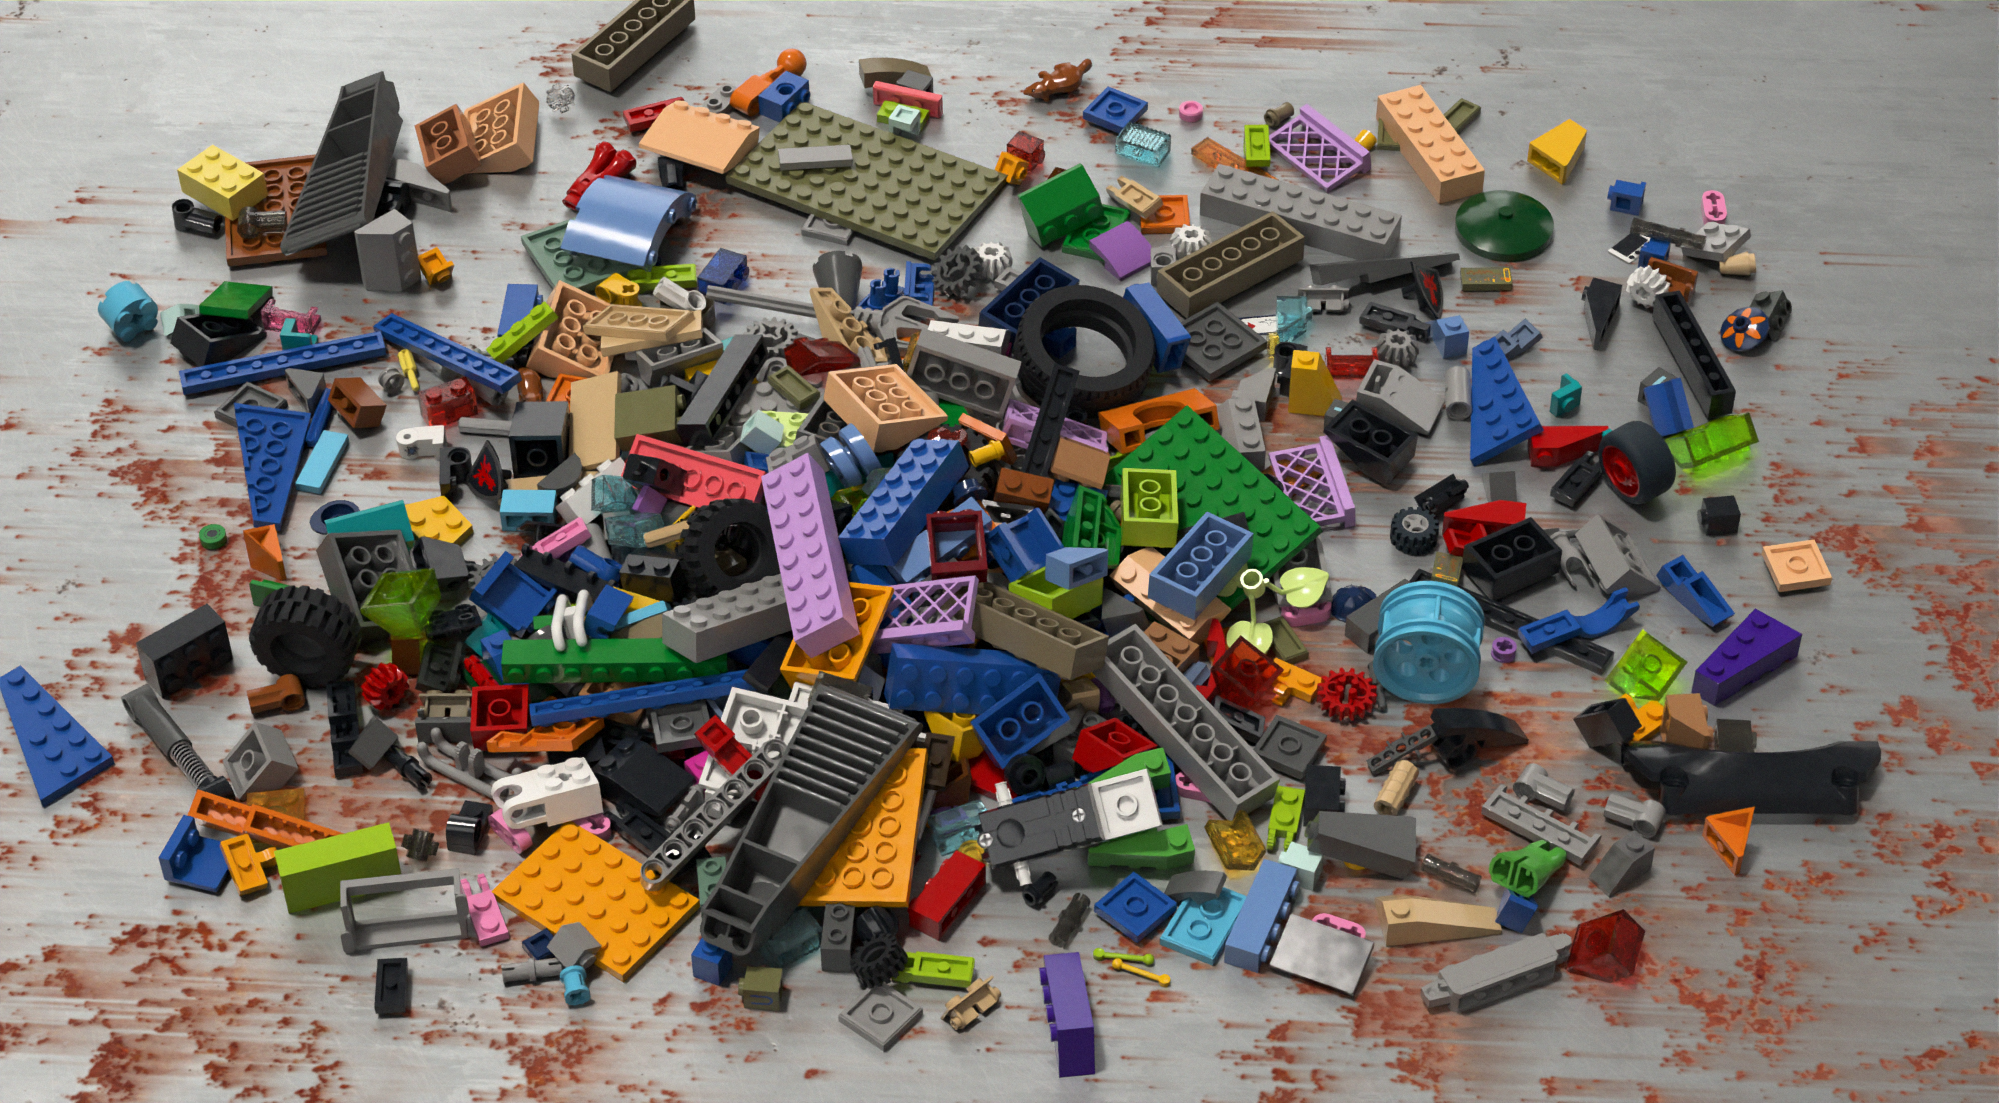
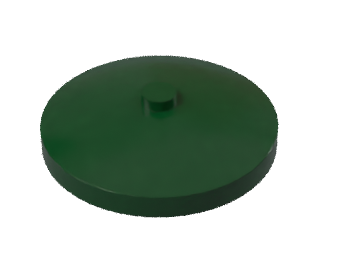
[1455,190,1554,262]

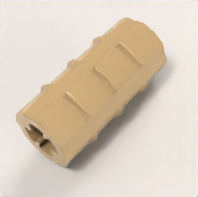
[1373,760,1419,816]

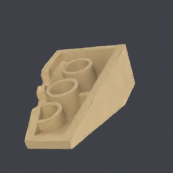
[809,288,888,371]
[1374,894,1502,946]

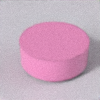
[1179,101,1203,122]

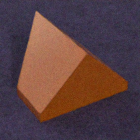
[243,524,287,581]
[1702,807,1755,876]

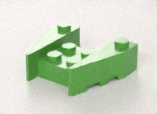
[1087,747,1195,870]

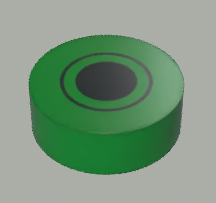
[199,524,227,549]

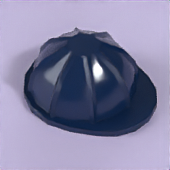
[310,500,360,535]
[1331,584,1377,623]

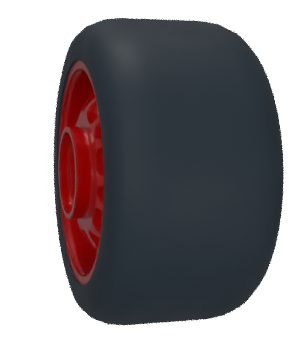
[1598,421,1676,504]

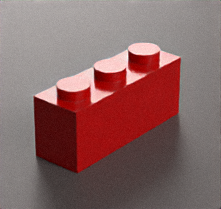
[907,850,986,941]

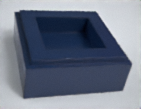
[522,928,555,961]

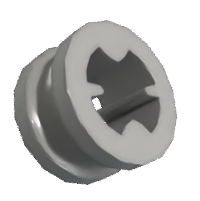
[378,367,405,393]

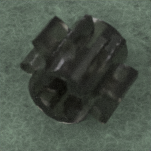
[401,828,439,862]

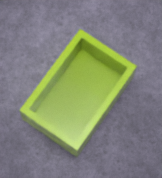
[1009,566,1103,620]

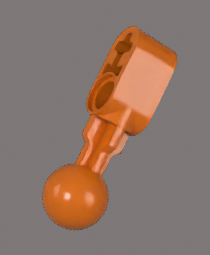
[730,48,807,116]

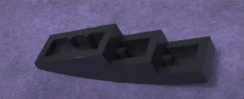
[742,630,793,695]
[326,680,364,778]
[1430,708,1529,748]

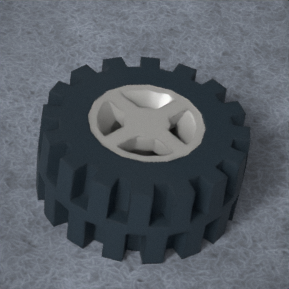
[1390,507,1439,555]

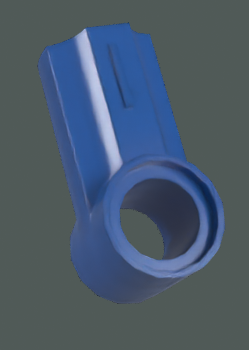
[568,545,622,582]

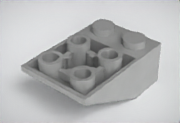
[1356,359,1445,435]

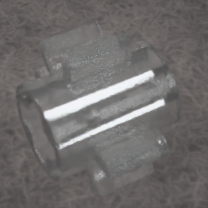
[546,83,575,114]

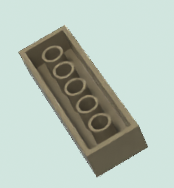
[571,0,695,92]
[1157,211,1305,318]
[940,581,1109,680]

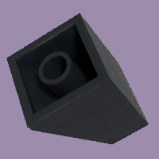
[509,401,570,479]

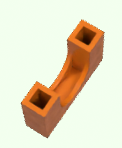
[1098,388,1220,454]

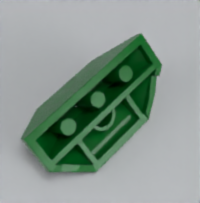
[1062,485,1121,569]

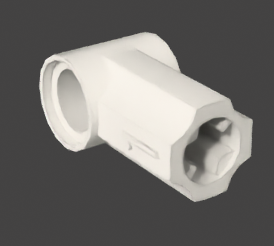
[653,277,706,311]

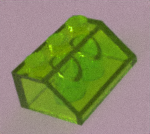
[1664,412,1759,472]
[360,568,441,637]

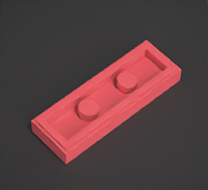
[873,81,943,119]

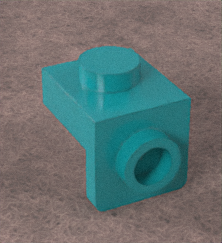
[1549,373,1582,417]

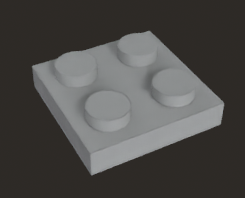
[1681,222,1751,262]

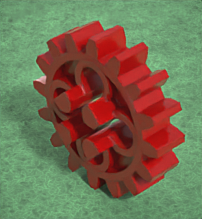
[1317,668,1377,721]

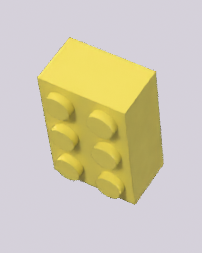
[177,145,268,221]

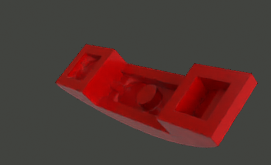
[1196,618,1226,703]
[694,715,770,802]

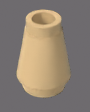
[1719,251,1756,276]

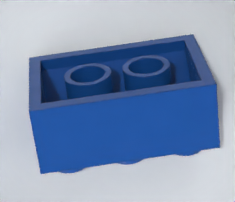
[970,673,1070,769]

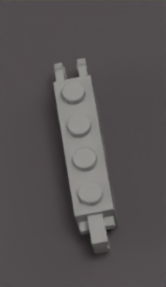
[1420,932,1572,1013]

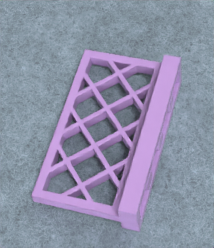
[1269,104,1372,193]
[1002,398,1108,452]
[1269,435,1355,528]
[870,576,979,654]

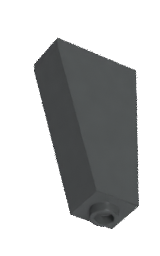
[1305,811,1416,879]

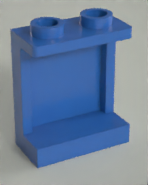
[984,508,1065,582]
[469,551,557,638]

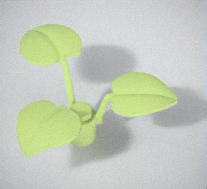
[1218,563,1329,664]

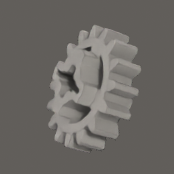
[743,317,798,361]

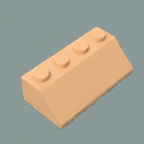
[1110,547,1231,646]

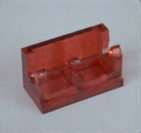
[1324,347,1378,379]

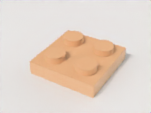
[1762,540,1832,592]

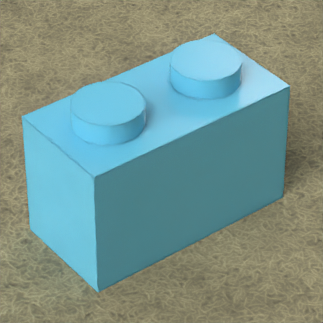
[500,490,558,531]

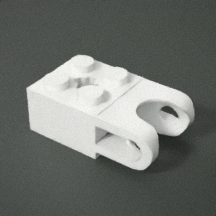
[491,757,603,829]

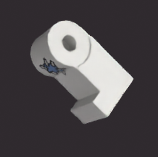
[396,425,447,460]

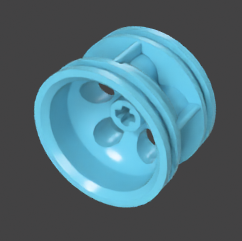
[1373,581,1485,704]

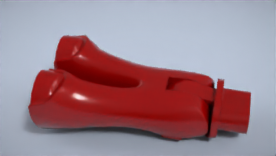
[562,141,637,211]

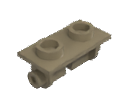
[419,690,472,717]

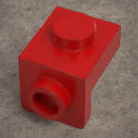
[1443,523,1487,557]

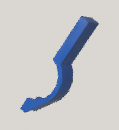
[1518,587,1640,654]

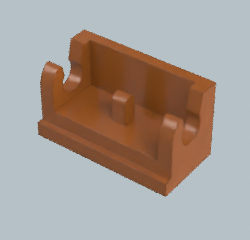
[1648,257,1698,304]

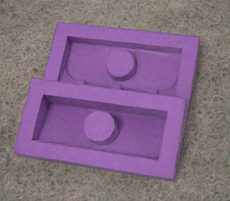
[1089,221,1152,281]

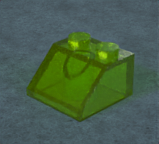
[1604,629,1688,701]

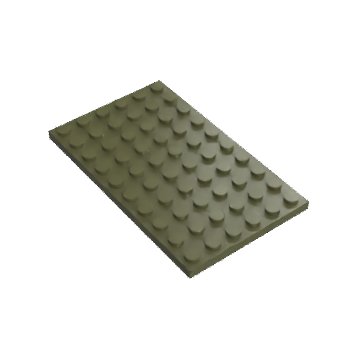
[726,102,1008,261]

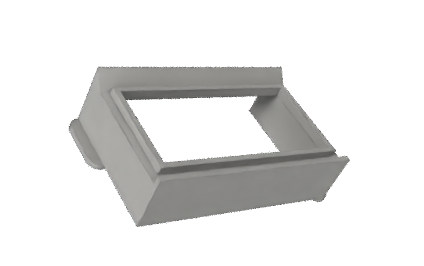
[340,868,469,953]

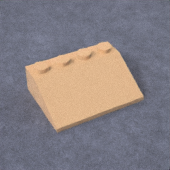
[464,82,539,174]
[638,101,760,174]
[526,280,614,378]
[823,364,948,453]

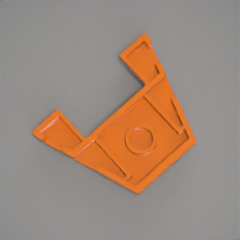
[486,696,605,752]

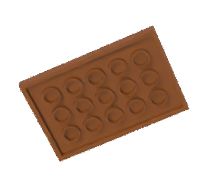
[225,154,327,266]

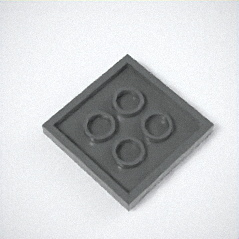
[1180,302,1268,381]

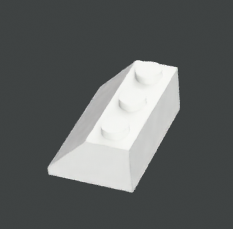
[928,320,1011,356]

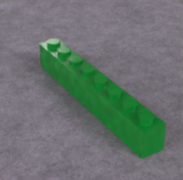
[501,638,728,684]

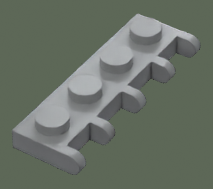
[1481,784,1602,866]

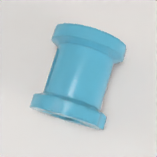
[559,965,591,1006]

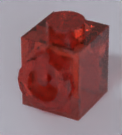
[1007,131,1045,172]

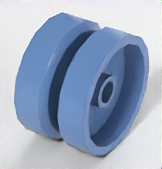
[819,423,883,493]

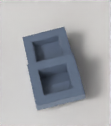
[1495,318,1543,360]

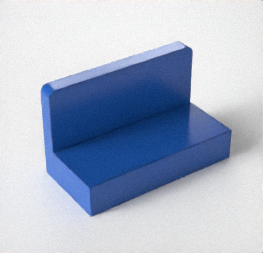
[1643,377,1694,437]

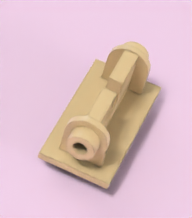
[941,975,1001,1030]

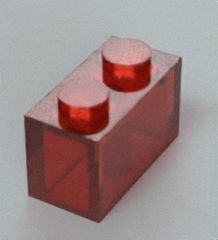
[417,376,478,426]

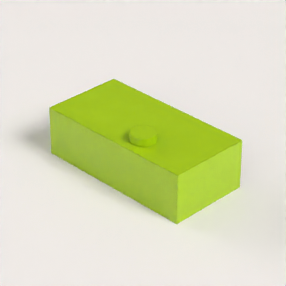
[274,822,401,914]

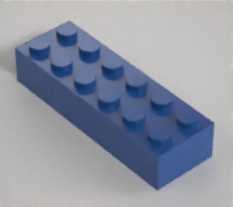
[838,439,969,566]
[884,643,1061,714]

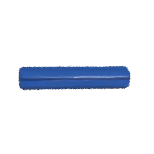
[305,388,333,447]

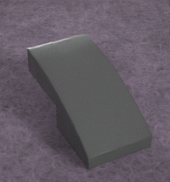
[1164,870,1227,904]

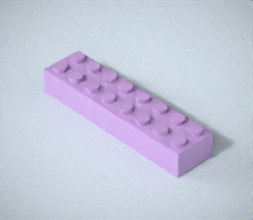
[761,453,860,658]

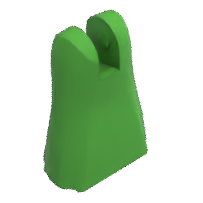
[1489,840,1567,898]

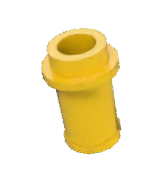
[968,440,1005,468]

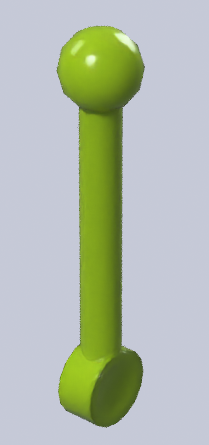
[1093,948,1154,965]

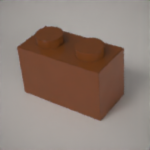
[328,377,387,428]
[993,467,1054,513]

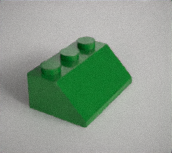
[1017,163,1105,247]

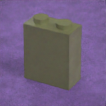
[614,385,686,452]

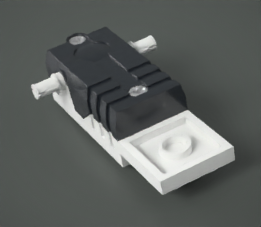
[974,769,1163,886]

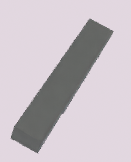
[1309,252,1460,285]

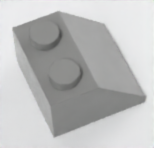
[223,722,298,801]

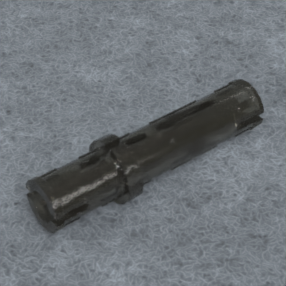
[1630,217,1707,251]

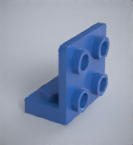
[158,815,229,892]

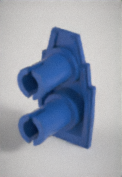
[855,268,904,311]

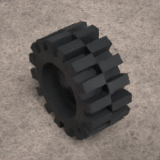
[850,933,908,988]

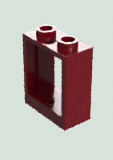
[926,509,988,583]

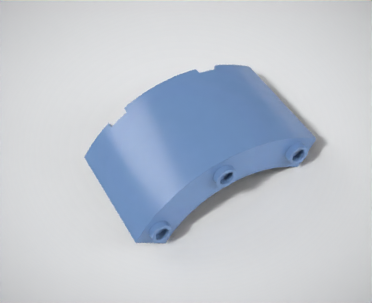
[561,175,697,272]

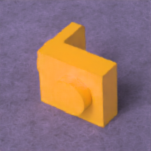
[995,151,1029,185]
[418,247,454,285]

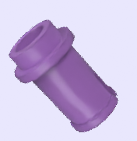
[1091,677,1116,714]

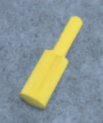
[397,349,420,391]

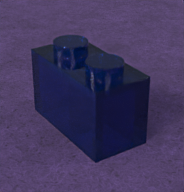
[697,248,750,304]

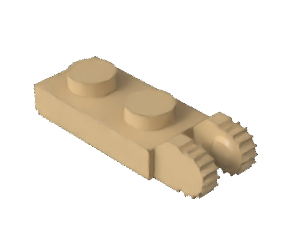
[1106,176,1163,219]

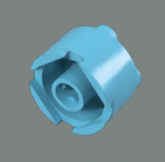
[98,281,158,342]

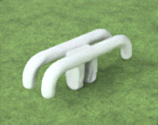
[551,590,593,652]

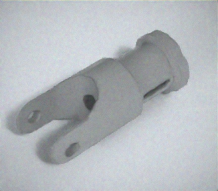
[1550,531,1593,587]

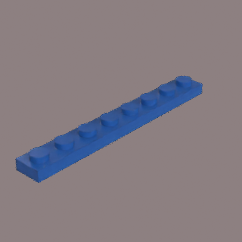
[373,313,522,394]
[179,331,386,395]
[530,669,756,727]

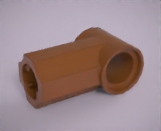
[246,674,305,714]

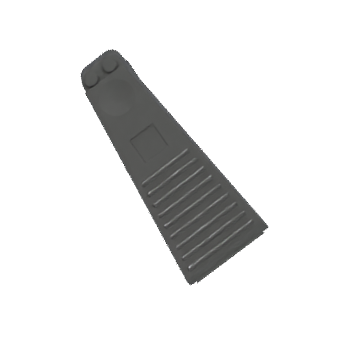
[280,71,403,256]
[700,684,923,956]

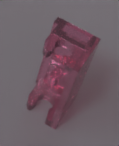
[261,299,321,335]

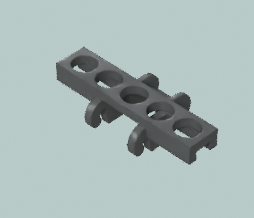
[1366,724,1439,776]

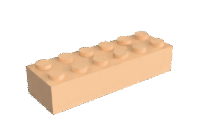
[1376,85,1485,204]

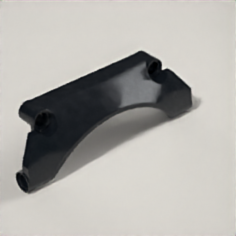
[1621,741,1881,815]

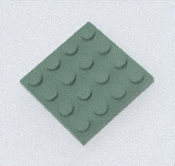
[521,217,642,292]

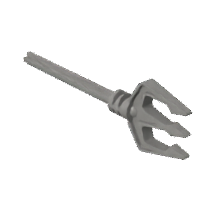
[706,285,959,357]

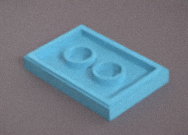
[1160,887,1247,966]

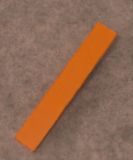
[187,789,344,848]

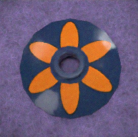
[1720,307,1770,352]

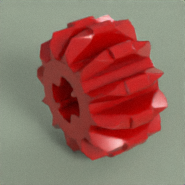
[360,662,410,710]

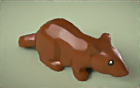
[1023,59,1092,102]
[517,367,543,402]

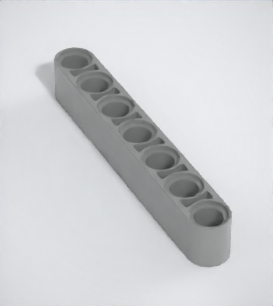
[640,739,787,891]

